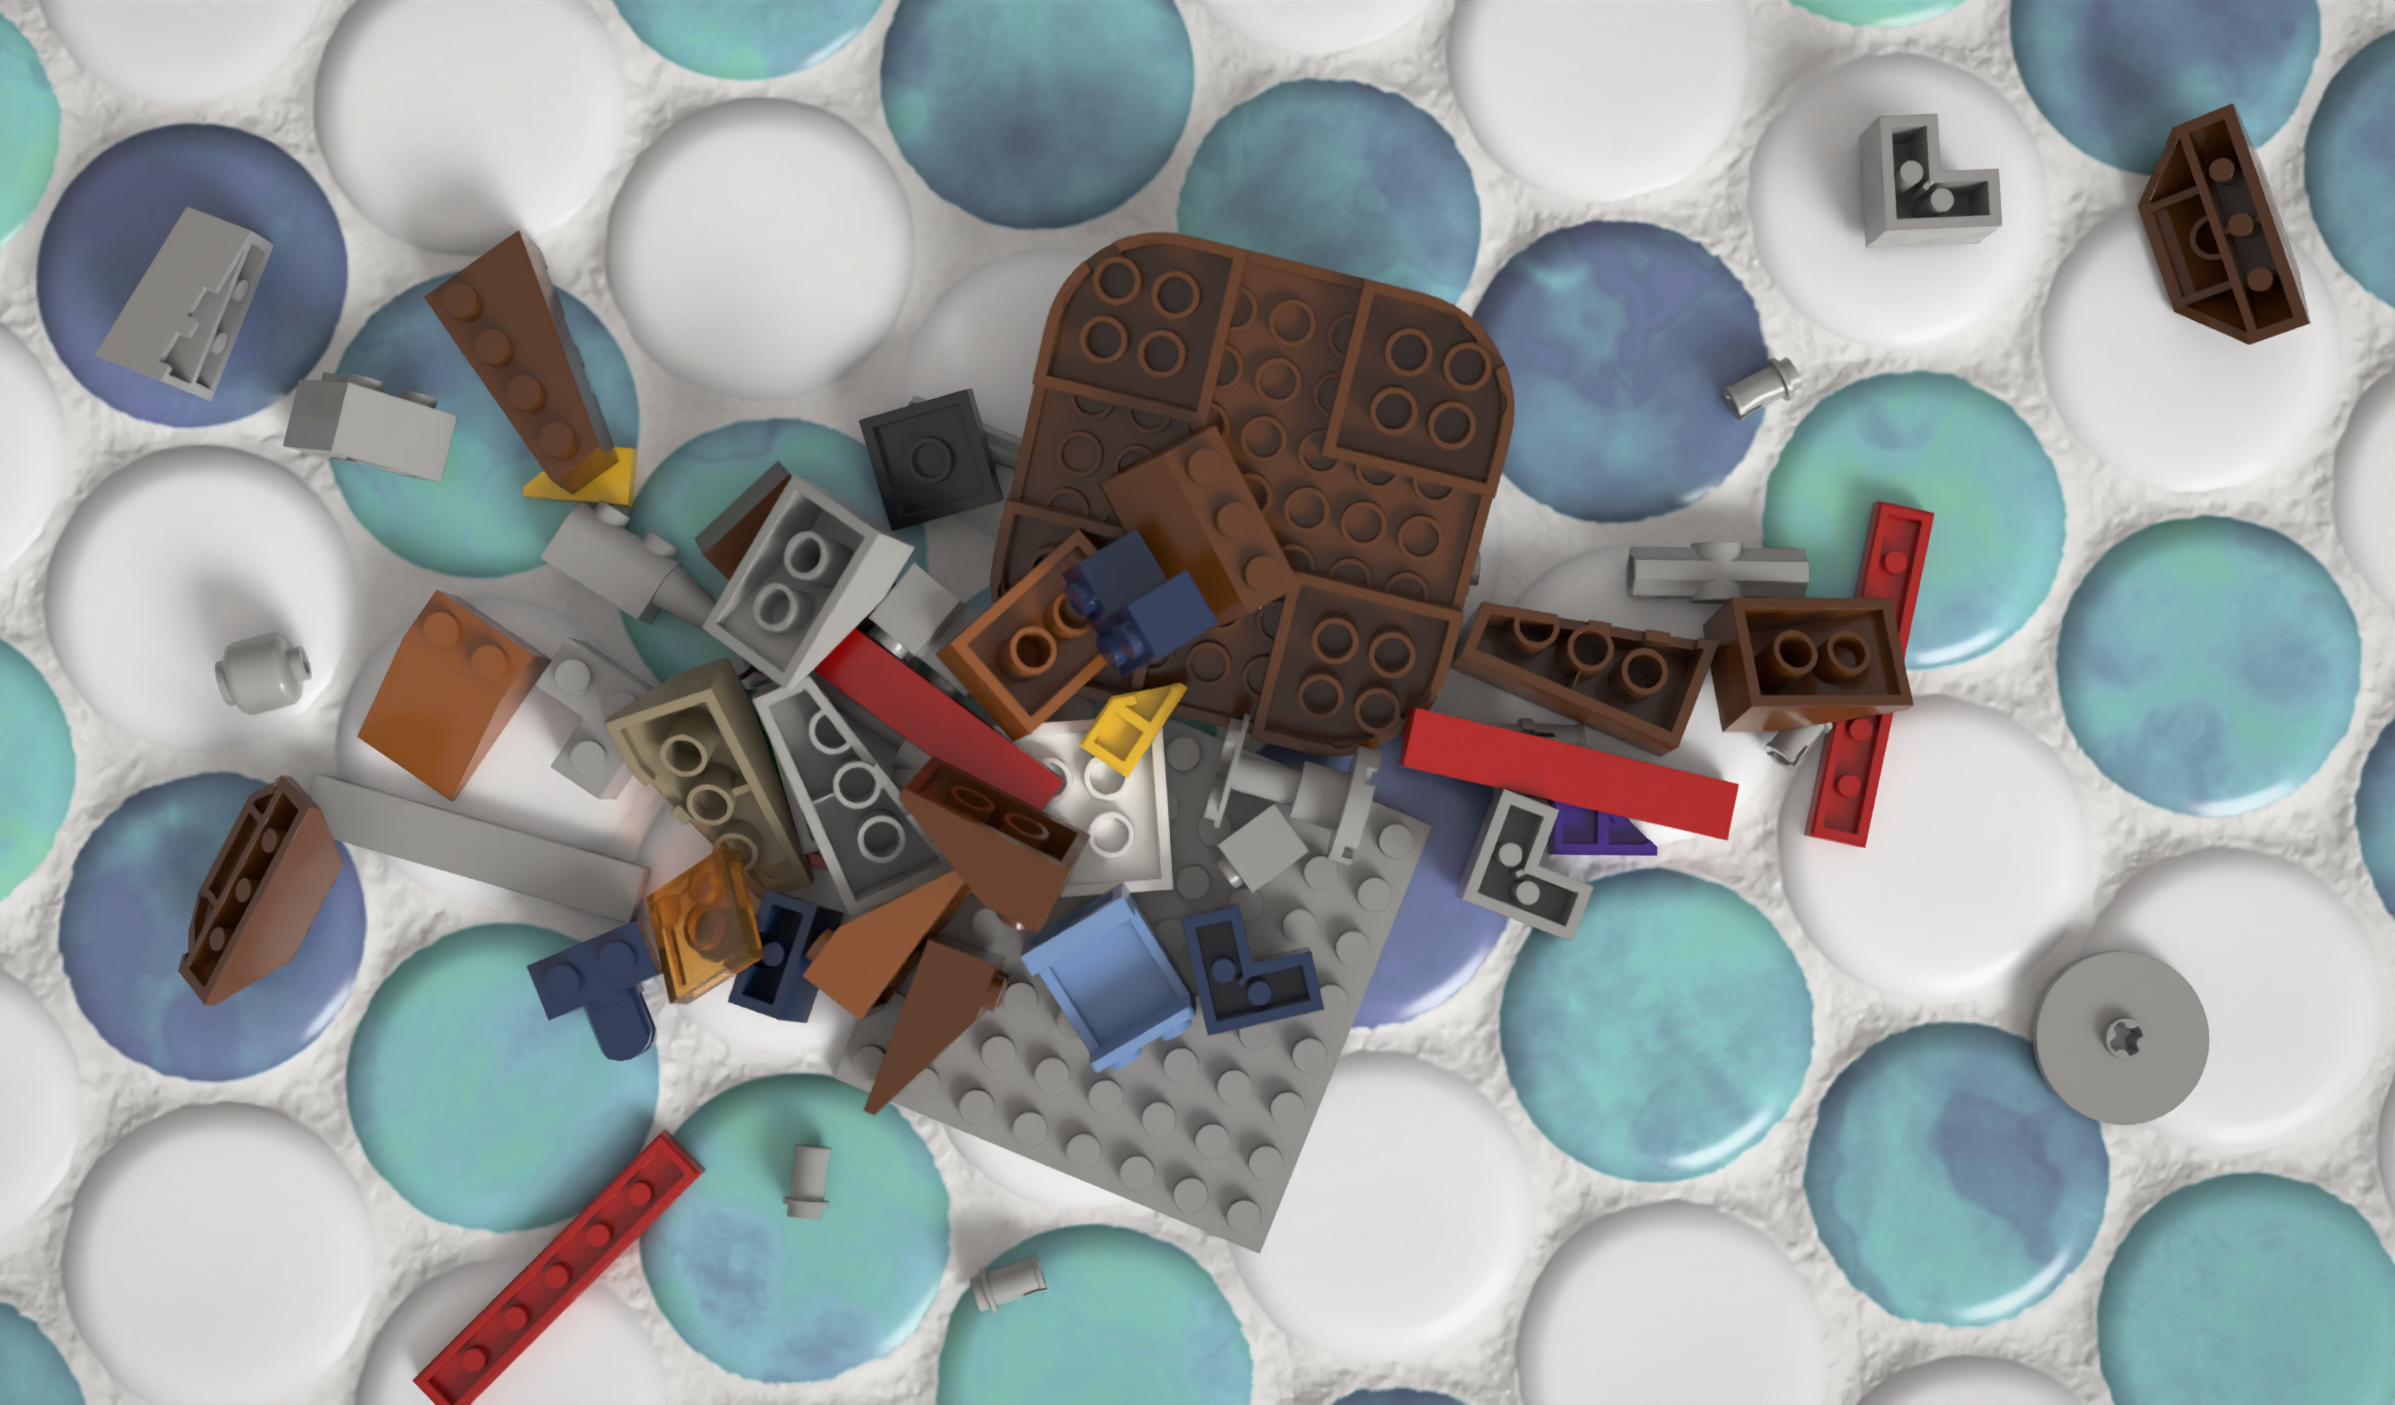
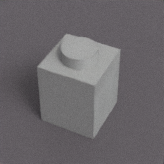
[1215,803,1309,893]

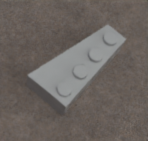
[752,674,954,918]

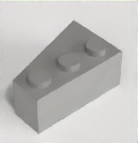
[94,206,274,401]

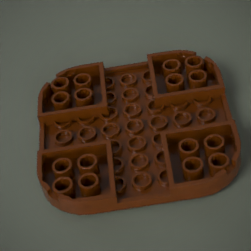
[990,232,1515,756]

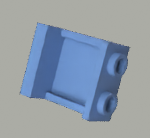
[1020,882,1197,1073]

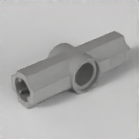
[1626,542,1809,604]

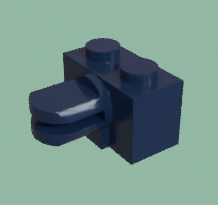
[697,889,844,1023]
[527,917,674,1061]

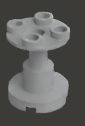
[1204,714,1382,865]

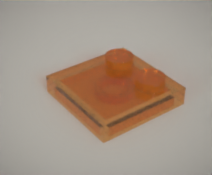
[646,848,764,1005]

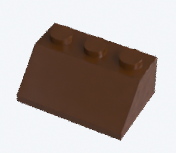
[1098,425,1300,635]

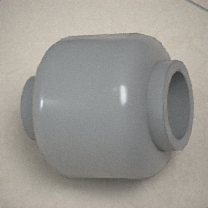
[215,632,312,715]

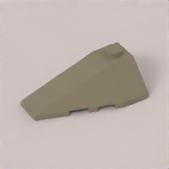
[604,657,815,900]

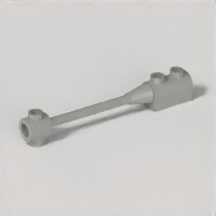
[540,500,931,788]

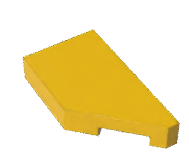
[522,447,638,507]
[1079,683,1188,778]

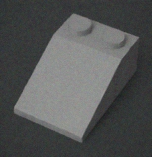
[702,474,915,691]

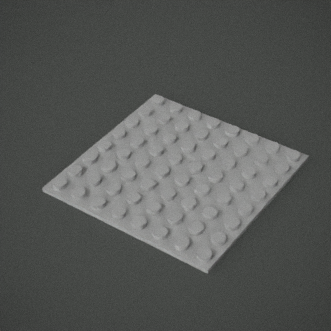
[834,695,1433,1254]

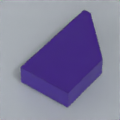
[1548,800,1657,856]

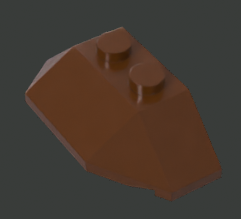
[2138,103,2311,345]
[178,775,343,1005]

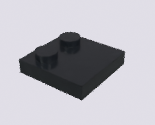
[859,388,1004,531]

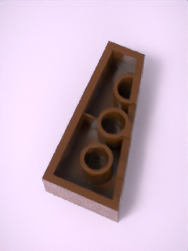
[424,230,619,495]
[1450,602,1719,757]

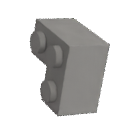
[1859,114,2002,248]
[283,372,457,482]
[868,563,978,699]
[535,637,654,800]
[1454,789,1593,942]

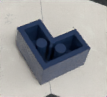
[1062,529,1218,676]
[1181,903,1324,1036]

